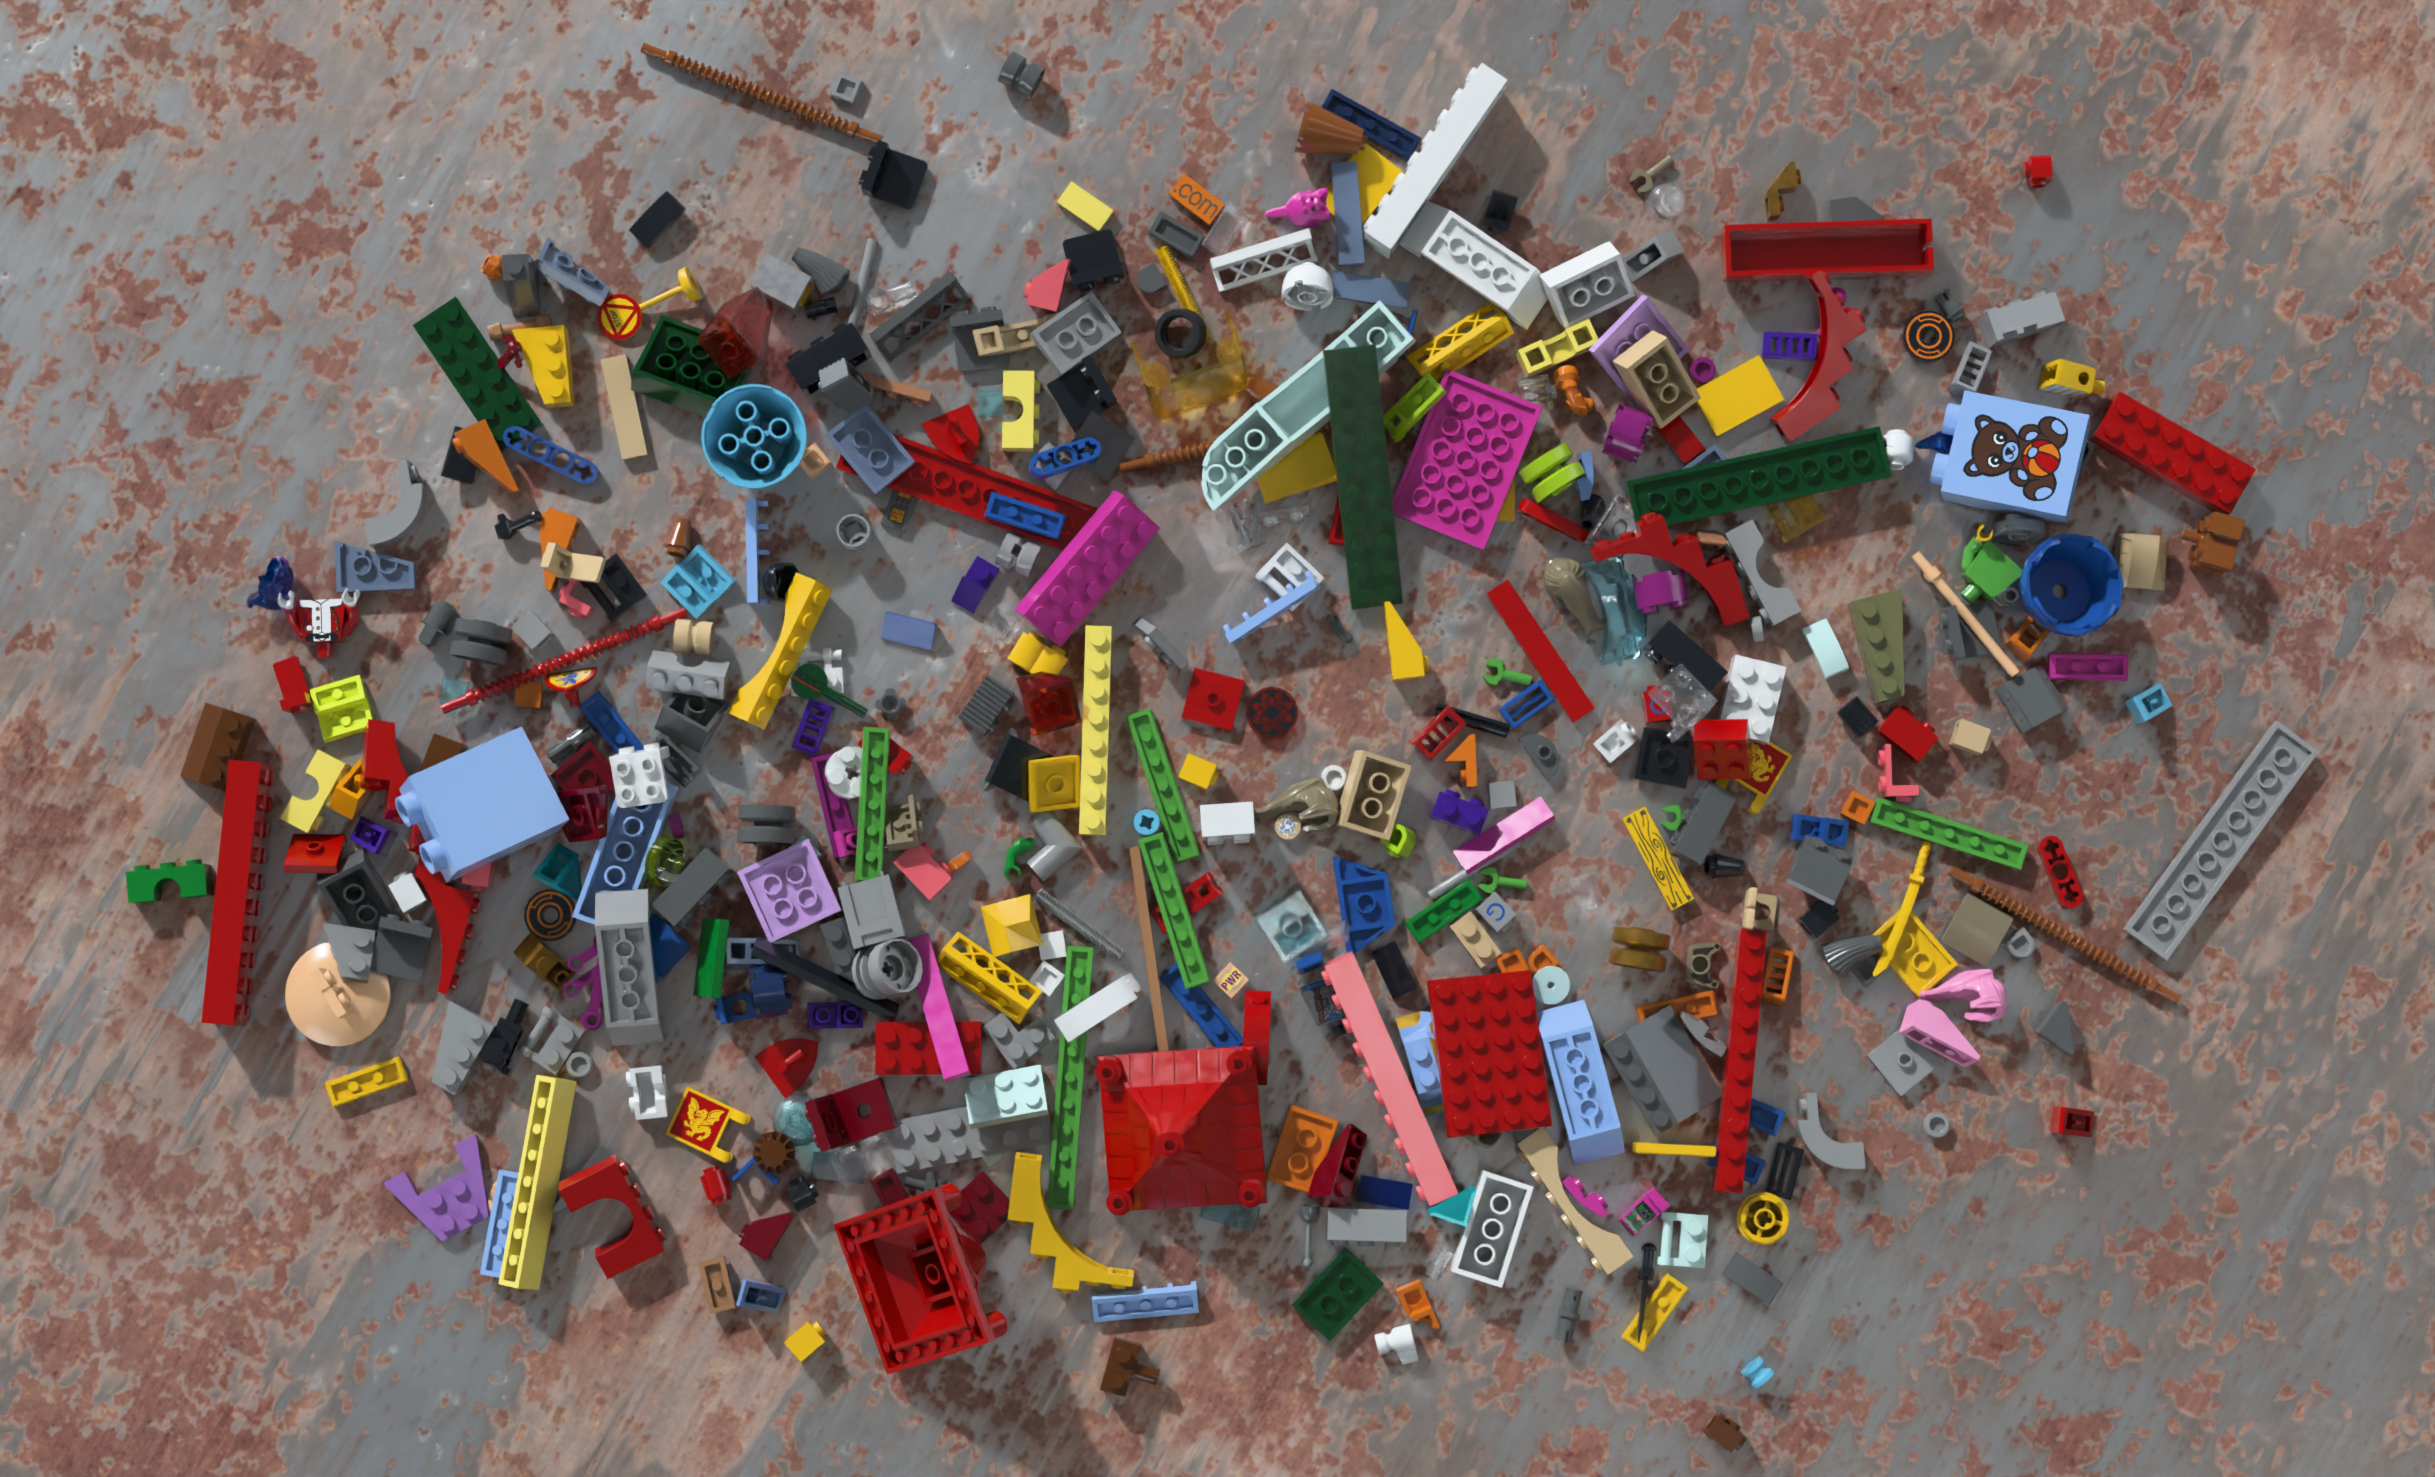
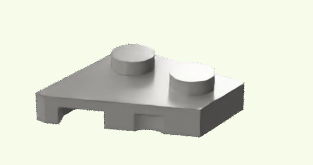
[1133,617,1189,669]
[323,923,375,983]

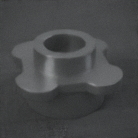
[875,688,907,719]

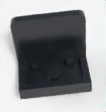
[859,140,928,210]
[1063,229,1124,292]

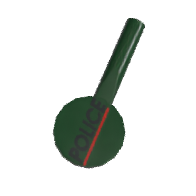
[791,663,868,718]

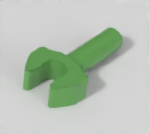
[1482,659,1532,686]
[1661,805,1684,831]
[1478,867,1527,894]

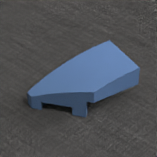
[1574,450,1594,501]

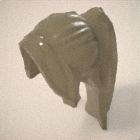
[1544,557,1606,635]
[1253,777,1339,832]

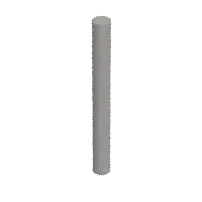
[847,238,878,330]
[1427,843,1521,901]

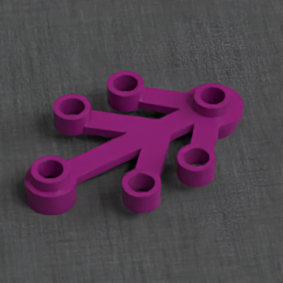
[563,935,603,1030]

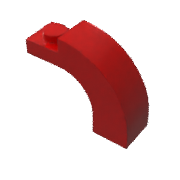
[1243,990,1271,1085]

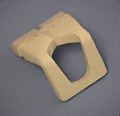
[1742,887,1777,931]

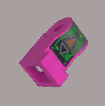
[1618,1187,1670,1236]

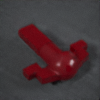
[496,334,524,370]

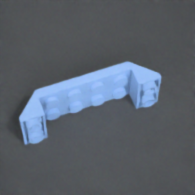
[1537,1000,1625,1166]

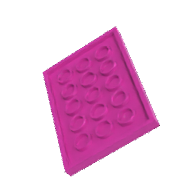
[1392,369,1542,551]

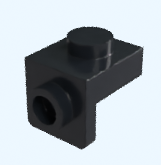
[1483,189,1518,233]

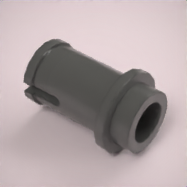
[1935,288,1966,323]

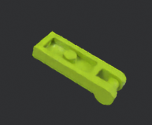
[1383,373,1447,443]

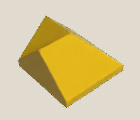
[981,894,1043,957]

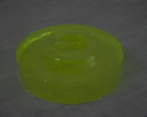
[645,836,684,887]

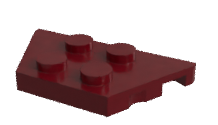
[555,784,608,843]

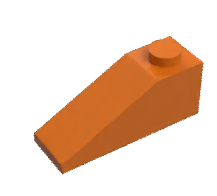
[452,419,519,494]
[538,507,582,593]

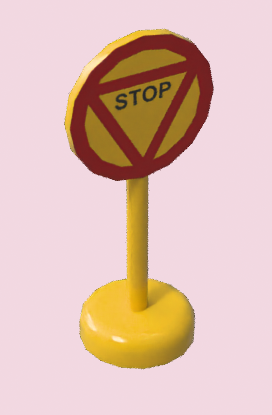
[597,266,702,340]

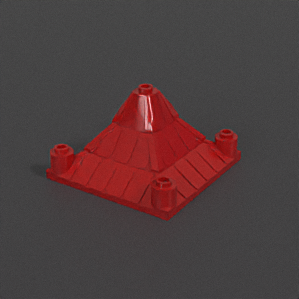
[1095,1045,1268,1216]
[834,1183,1008,1375]

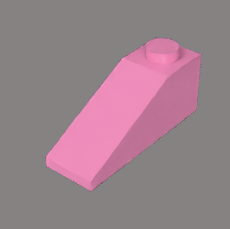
[1899,999,1980,1068]

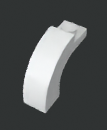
[1054,972,1145,1042]

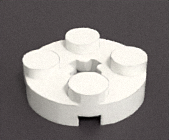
[825,746,862,799]

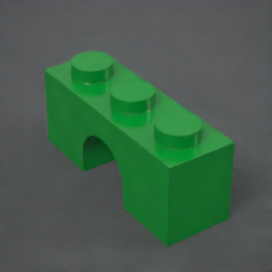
[126,859,213,904]

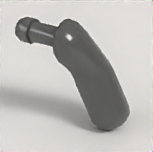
[1326,614,1353,644]

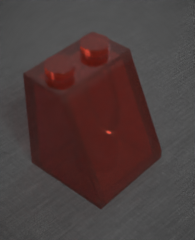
[696,286,773,379]

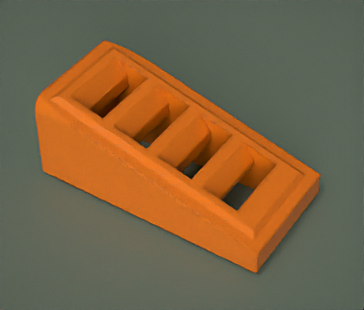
[2005,615,2050,661]
[1761,946,1795,1006]

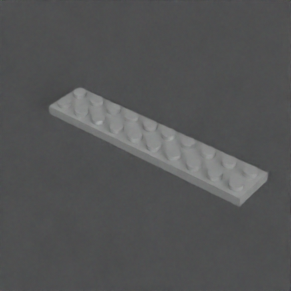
[2122,721,2319,961]

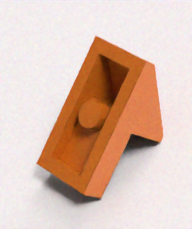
[1444,734,1477,788]

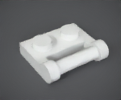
[1255,542,1324,612]

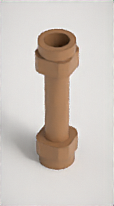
[488,314,552,341]

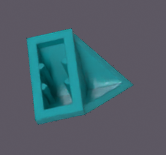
[532,843,582,900]
[1426,1185,1476,1227]

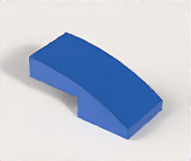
[1790,814,1849,847]

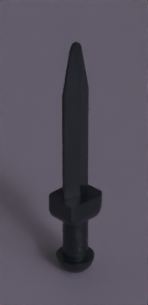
[1638,1243,1657,1343]

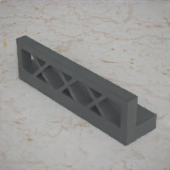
[869,270,971,363]

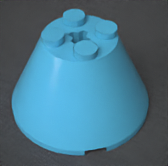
[701,384,807,489]

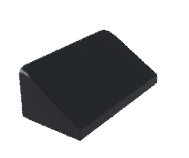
[441,426,477,485]
[1371,941,1417,999]

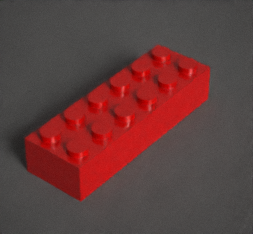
[2088,392,2256,515]

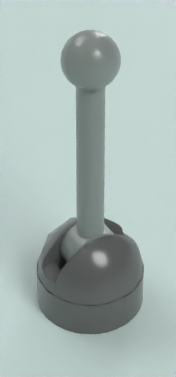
[1299,1204,1320,1268]

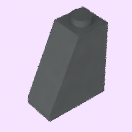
[502,254,540,318]

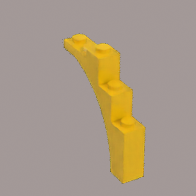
[1007,1152,1134,1293]

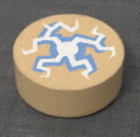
[1275,813,1301,840]

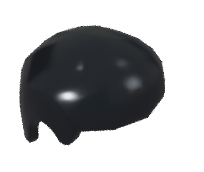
[763,562,799,602]

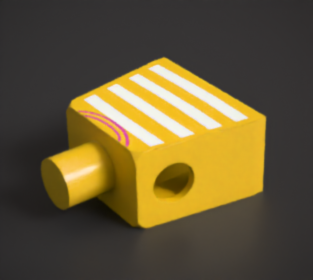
[2037,359,2105,398]

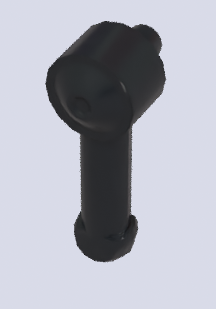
[494,511,542,540]

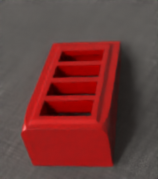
[1410,705,1467,761]

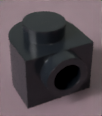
[786,1175,819,1212]

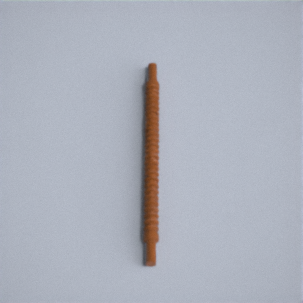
[641,43,883,145]
[1119,420,1331,473]
[1947,866,2181,1004]

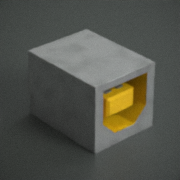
[750,253,815,315]

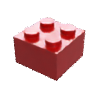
[1693,719,1753,780]

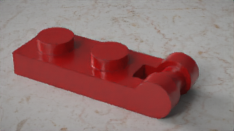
[1150,871,1224,934]

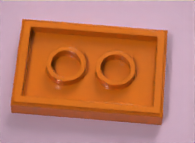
[1266,1104,1340,1194]

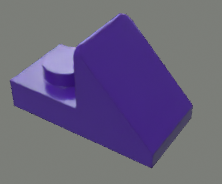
[951,556,1000,614]

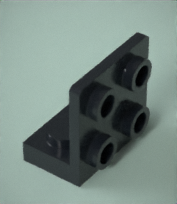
[1047,354,1117,429]

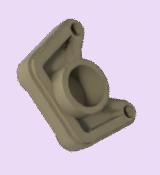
[1685,941,1722,990]

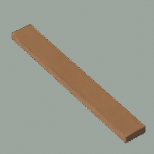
[1129,846,1169,1051]

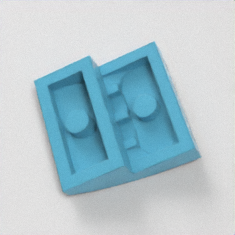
[660,544,737,619]

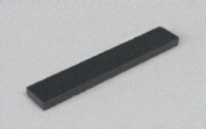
[751,936,899,1022]

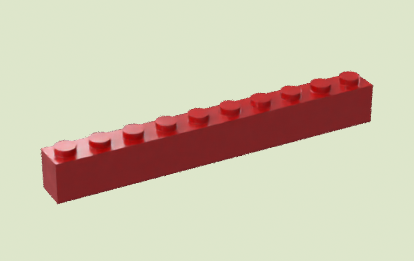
[1712,928,1767,1195]

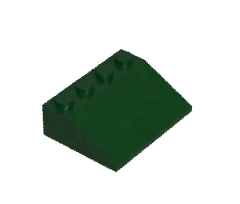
[631,315,758,417]

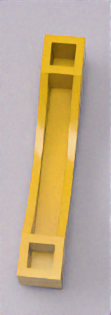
[728,572,833,730]

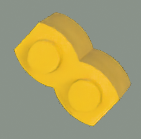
[1007,631,1068,687]

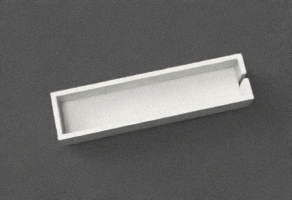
[1362,63,1507,259]

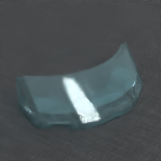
[1580,556,1647,666]

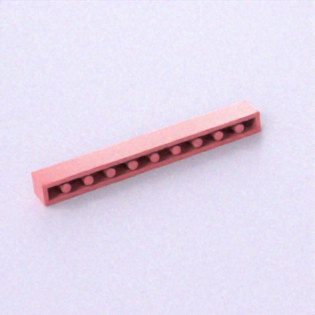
[1321,951,1459,1206]

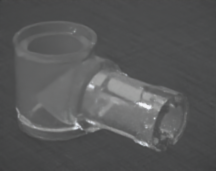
[864,281,916,316]

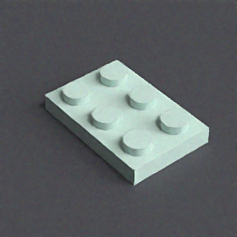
[963,1065,1049,1129]

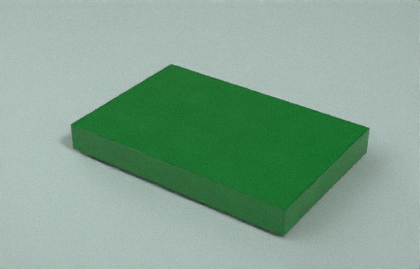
[693,918,730,999]

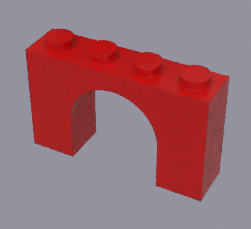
[558,1154,667,1279]

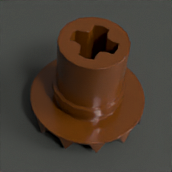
[753,1132,795,1174]

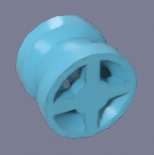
[1134,809,1160,836]
[1741,1356,1774,1389]

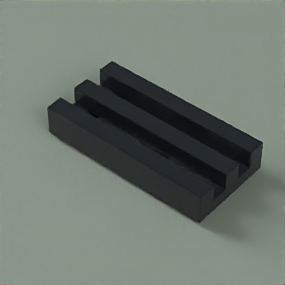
[1765,1142,1804,1200]

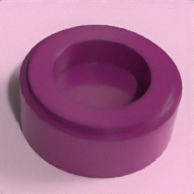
[1689,357,1716,384]
[668,813,685,840]

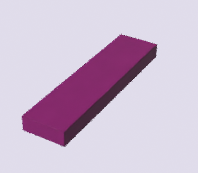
[811,752,856,860]

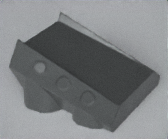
[1995,664,2069,733]

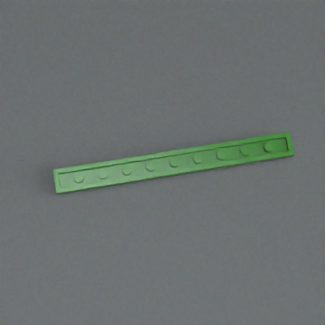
[1047,946,1094,1210]

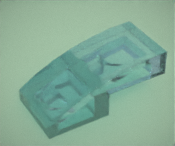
[1199,1204,1260,1233]

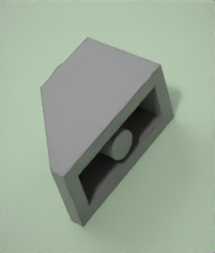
[1622,230,1685,283]

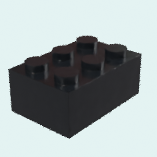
[785,322,872,398]
[1643,620,1728,700]

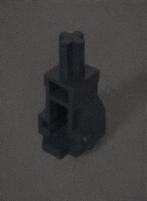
[480,999,529,1077]

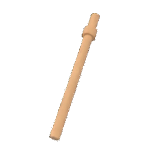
[1911,551,2019,677]

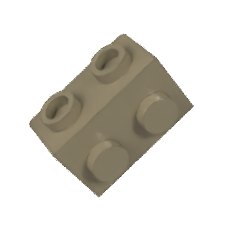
[885,793,924,852]

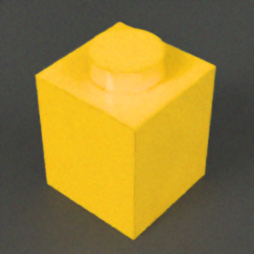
[1178,753,1220,790]
[784,1320,827,1362]

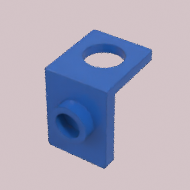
[714,992,756,1024]
[731,1158,781,1185]

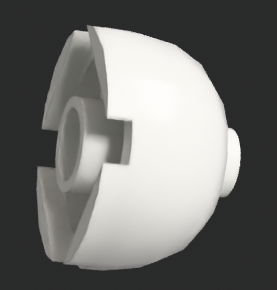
[1281,262,1333,311]

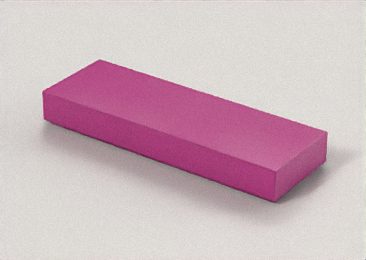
[2048,653,2128,681]

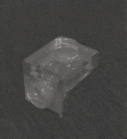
[1517,374,1557,410]

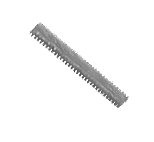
[1033,888,1124,960]

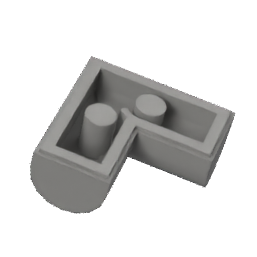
[1027,811,1083,882]

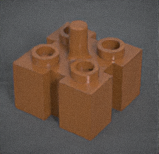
[2180,511,2245,576]

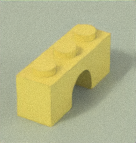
[1516,319,1598,379]
[1002,370,1040,452]
[280,749,351,834]

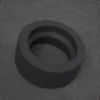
[1155,309,1207,358]

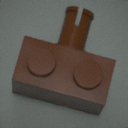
[1100,1336,1160,1397]

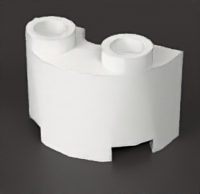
[626,1065,668,1120]

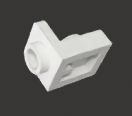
[1593,719,1638,763]

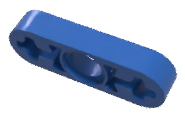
[1028,437,1101,480]

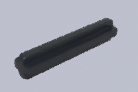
[1434,703,1510,738]

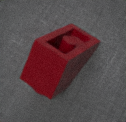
[738,1212,796,1261]

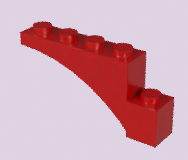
[414,856,482,995]

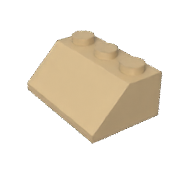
[1335,750,1411,841]

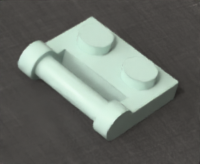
[1657,1212,1708,1268]

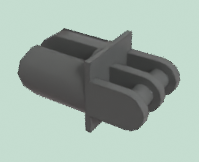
[419,600,456,647]

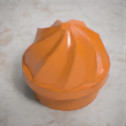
[481,254,503,280]

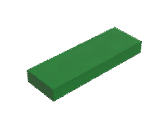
[1404,879,1483,944]

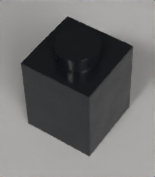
[1796,899,1840,939]

